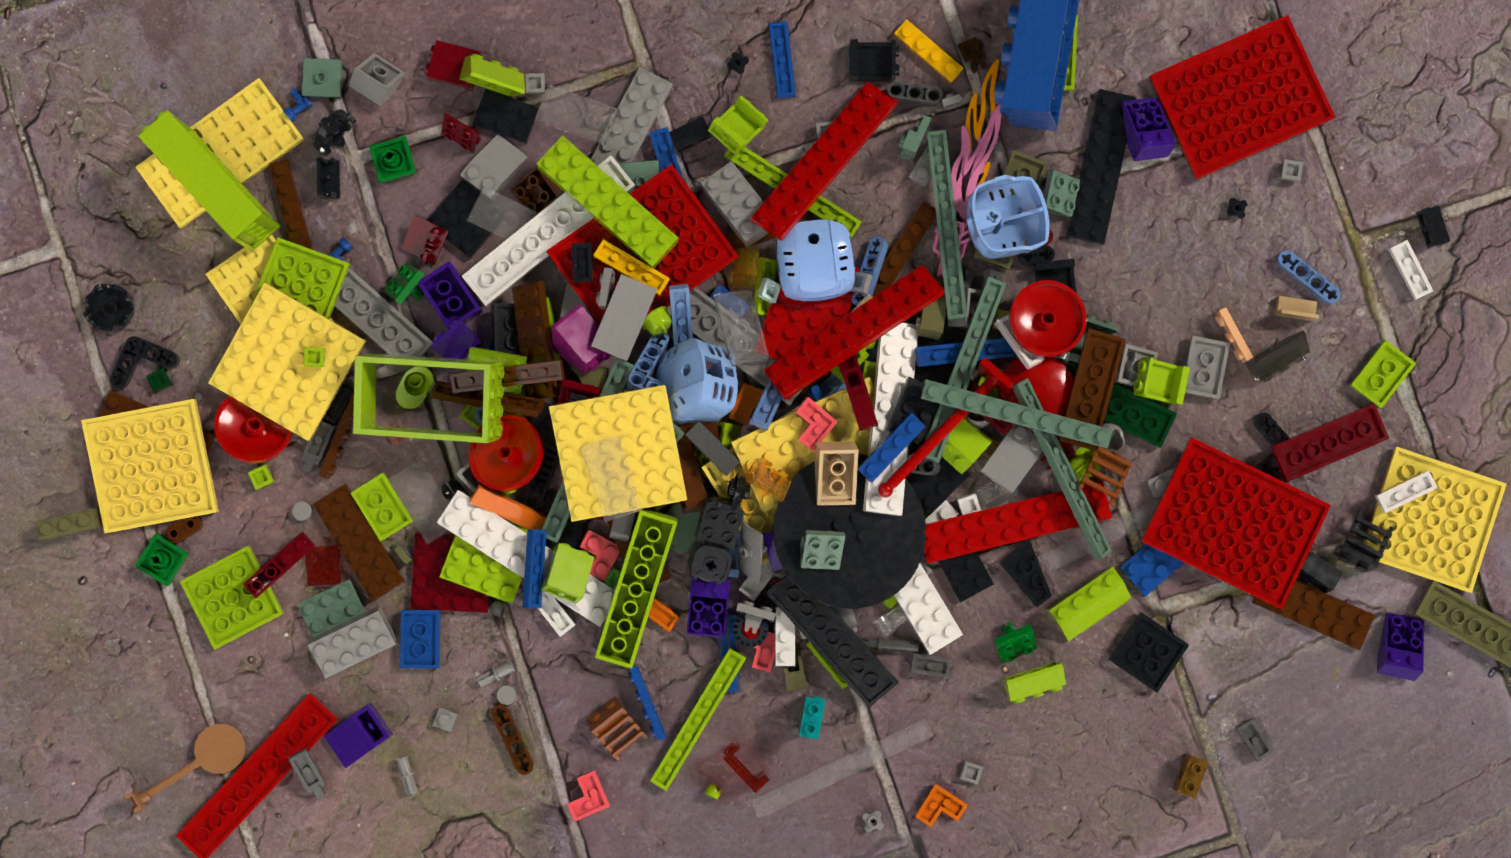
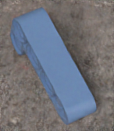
[626,333,669,391]

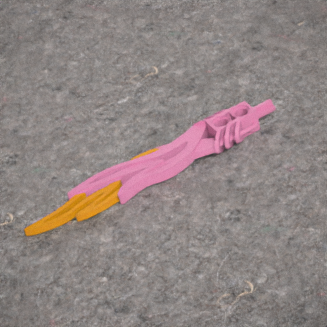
[933,59,1001,278]

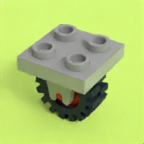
[733,600,776,647]

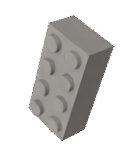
[701,161,768,248]
[308,605,397,679]

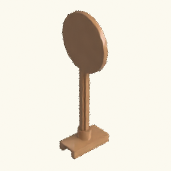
[124,724,246,813]

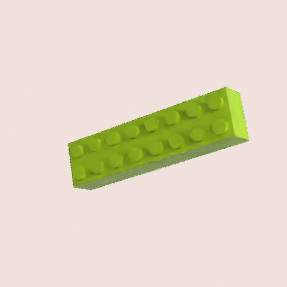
[536,135,679,269]
[595,508,678,669]

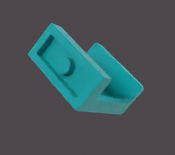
[798,694,825,739]

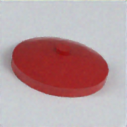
[1009,280,1087,357]
[998,357,1073,430]
[214,396,293,463]
[468,414,544,492]

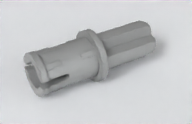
[477,660,515,687]
[396,756,418,796]

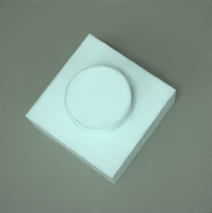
[757,278,781,303]

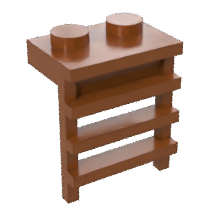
[1078,446,1133,506]
[586,696,648,761]

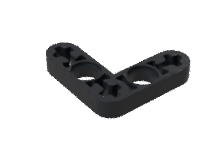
[110,336,180,389]
[1253,412,1290,476]

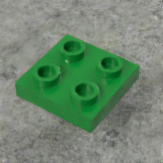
[369,136,417,184]
[384,262,425,305]
[135,533,190,586]
[994,622,1037,664]

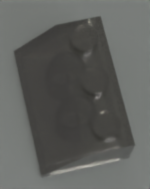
[1245,330,1310,383]

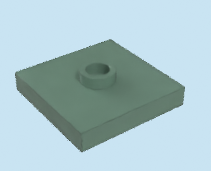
[302,58,343,99]
[620,160,659,194]

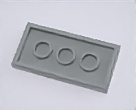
[591,274,657,361]

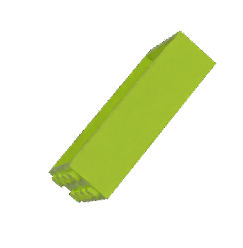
[138,110,280,252]
[353,353,505,443]

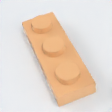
[1215,307,1254,363]

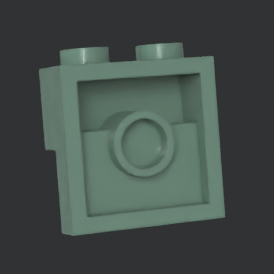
[898,115,931,161]

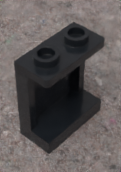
[849,39,899,81]
[1034,259,1077,293]

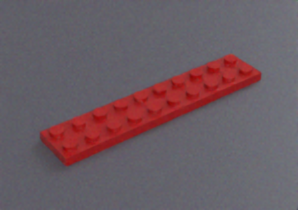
[751,82,898,241]
[764,265,945,401]
[924,481,1112,564]
[176,693,339,858]

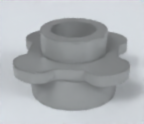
[862,811,884,832]

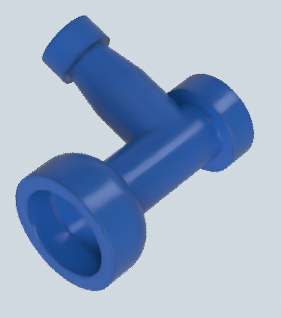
[283,89,313,122]
[326,237,353,261]

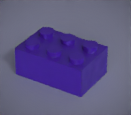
[418,261,484,330]

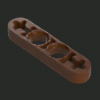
[491,704,534,775]

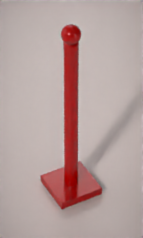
[878,358,1014,498]

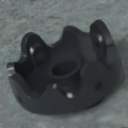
[312,109,356,157]
[83,284,135,332]

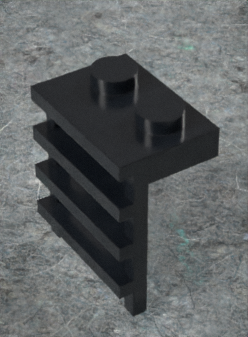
[1334,510,1394,572]

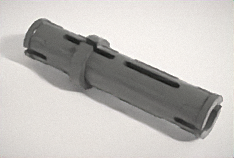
[860,637,919,653]

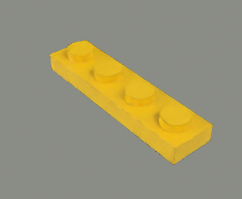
[894,19,964,84]
[593,239,670,296]

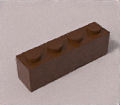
[677,440,709,514]

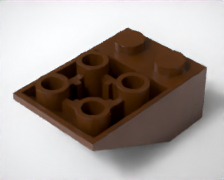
[510,166,565,219]

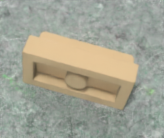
[1275,296,1319,321]

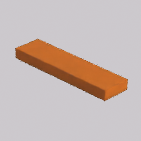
[469,485,547,530]

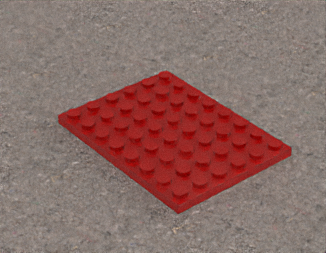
[1149,15,1336,180]
[546,164,739,325]
[1141,437,1331,610]

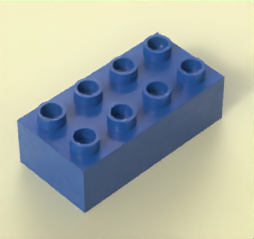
[995,0,1079,132]

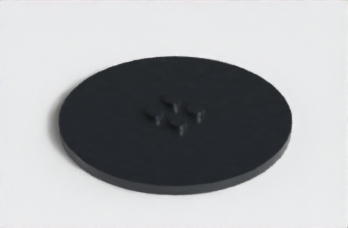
[773,453,926,609]

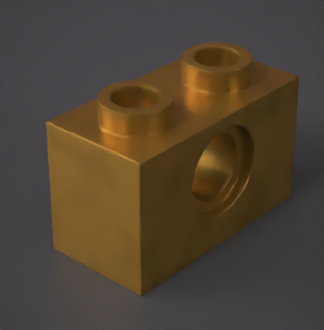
[1173,753,1209,799]

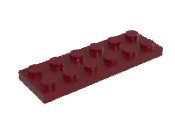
[1270,403,1390,482]

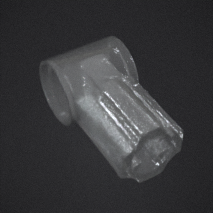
[872,605,908,639]

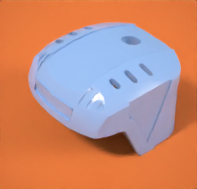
[966,175,1050,259]
[777,219,855,301]
[656,338,738,425]

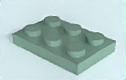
[298,579,366,637]

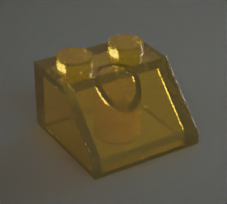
[729,248,759,291]
[744,458,792,502]

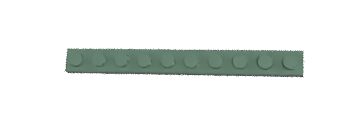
[927,130,967,321]
[926,277,1006,463]
[542,357,635,543]
[1013,378,1112,560]
[920,380,1113,449]

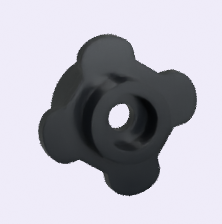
[727,52,749,74]
[1226,198,1247,219]

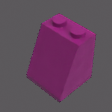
[552,304,611,376]

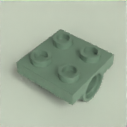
[1043,170,1080,217]
[800,530,845,570]

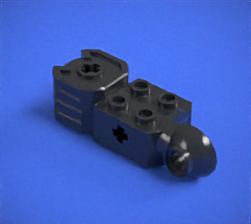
[687,472,751,585]

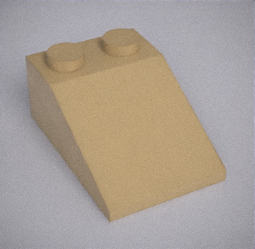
[815,441,859,506]

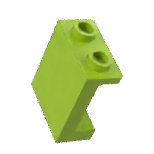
[708,96,769,155]
[1133,357,1190,405]
[541,543,594,604]

